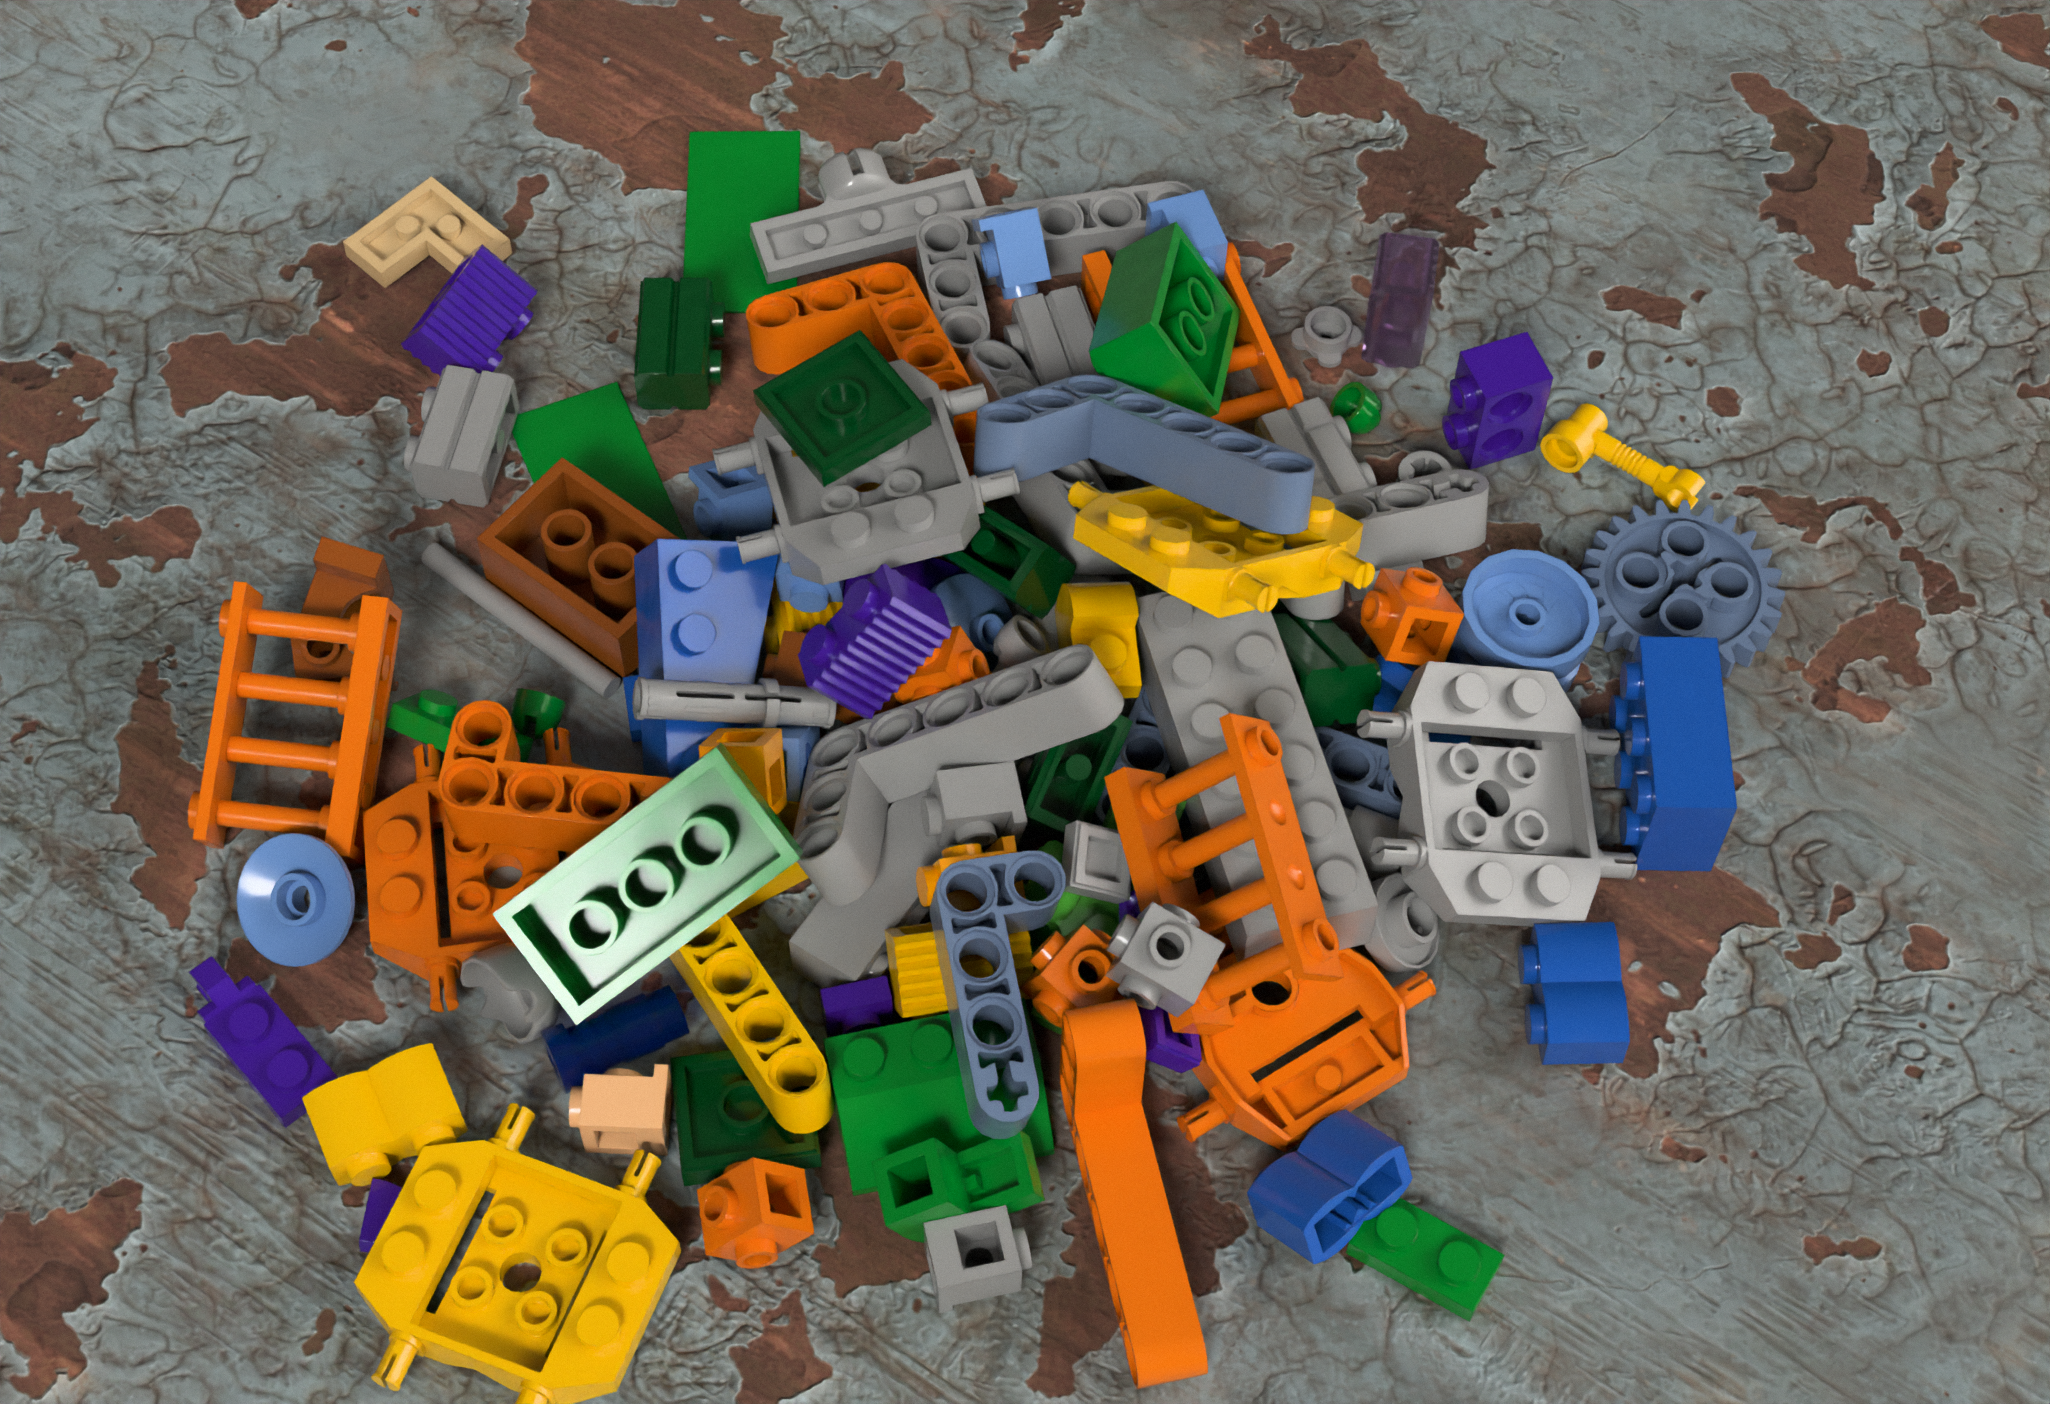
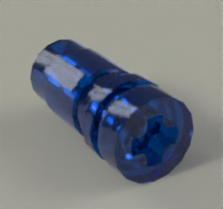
[540,984,689,1094]

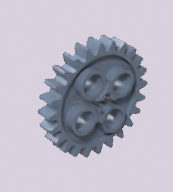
[1581,500,1785,679]

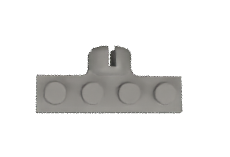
[750,148,987,284]

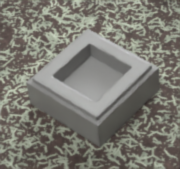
[1061,820,1132,904]

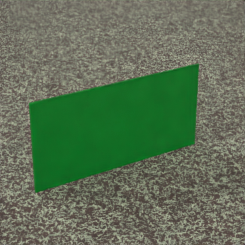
[683,131,800,313]
[512,382,688,540]

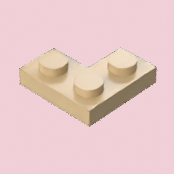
[343,176,512,288]

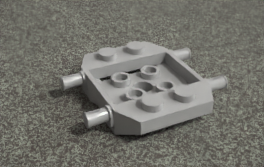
[712,359,1020,585]
[1357,661,1637,927]

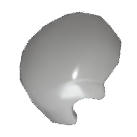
[460,942,561,1044]

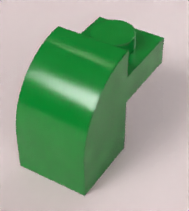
[871,1131,1045,1243]

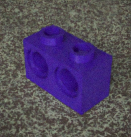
[1442,332,1553,470]

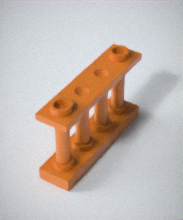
[1081,242,1304,425]
[188,581,403,865]
[1104,713,1344,1035]

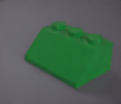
[1088,222,1241,417]
[823,998,1055,1196]

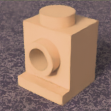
[569,1064,674,1156]

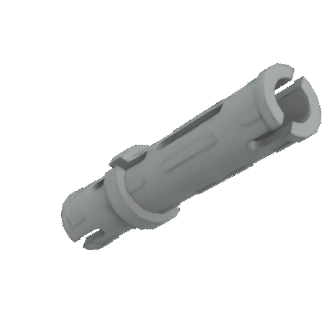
[633,677,836,729]

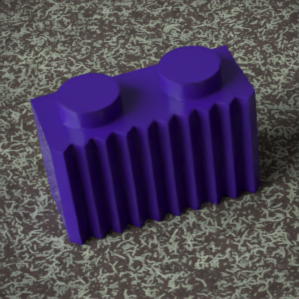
[401,244,537,376]
[798,563,952,719]

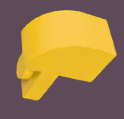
[1055,582,1142,698]

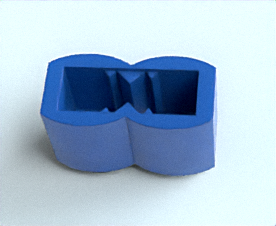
[1518,922,1630,1065]
[1247,1109,1413,1264]

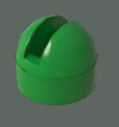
[1329,382,1382,435]
[511,688,566,739]

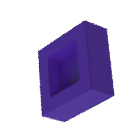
[820,976,893,1038]

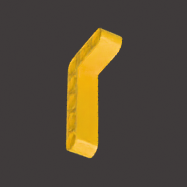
[669,801,835,1134]

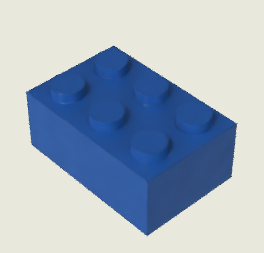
[1609,636,1737,871]

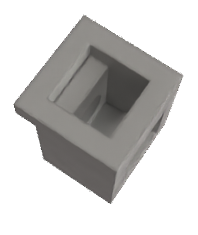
[921,761,1027,848]
[923,1205,1032,1313]

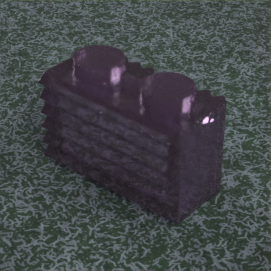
[1361,232,1440,369]

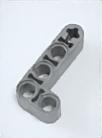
[1279,469,1489,620]

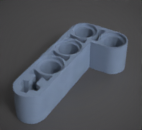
[930,851,1066,1139]

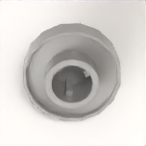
[1363,873,1440,974]

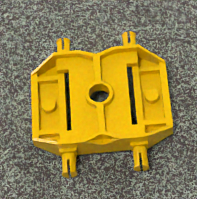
[1068,481,1375,618]
[354,1103,681,1404]

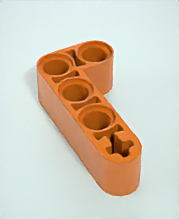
[438,700,673,852]

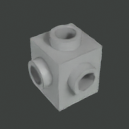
[1105,902,1226,1018]

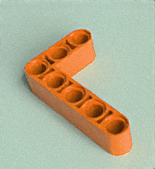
[746,262,977,477]
[1059,997,1208,1389]

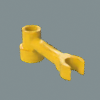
[1540,403,1705,513]

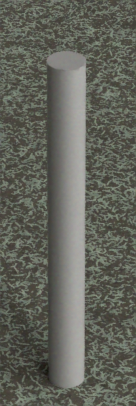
[421,543,621,699]

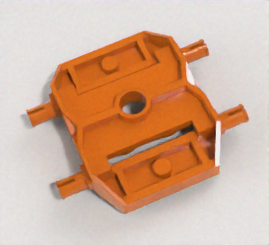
[363,727,616,1012]
[1176,887,1436,1152]

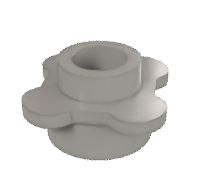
[1291,306,1362,368]

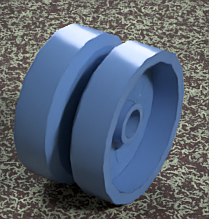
[1445,549,1600,693]

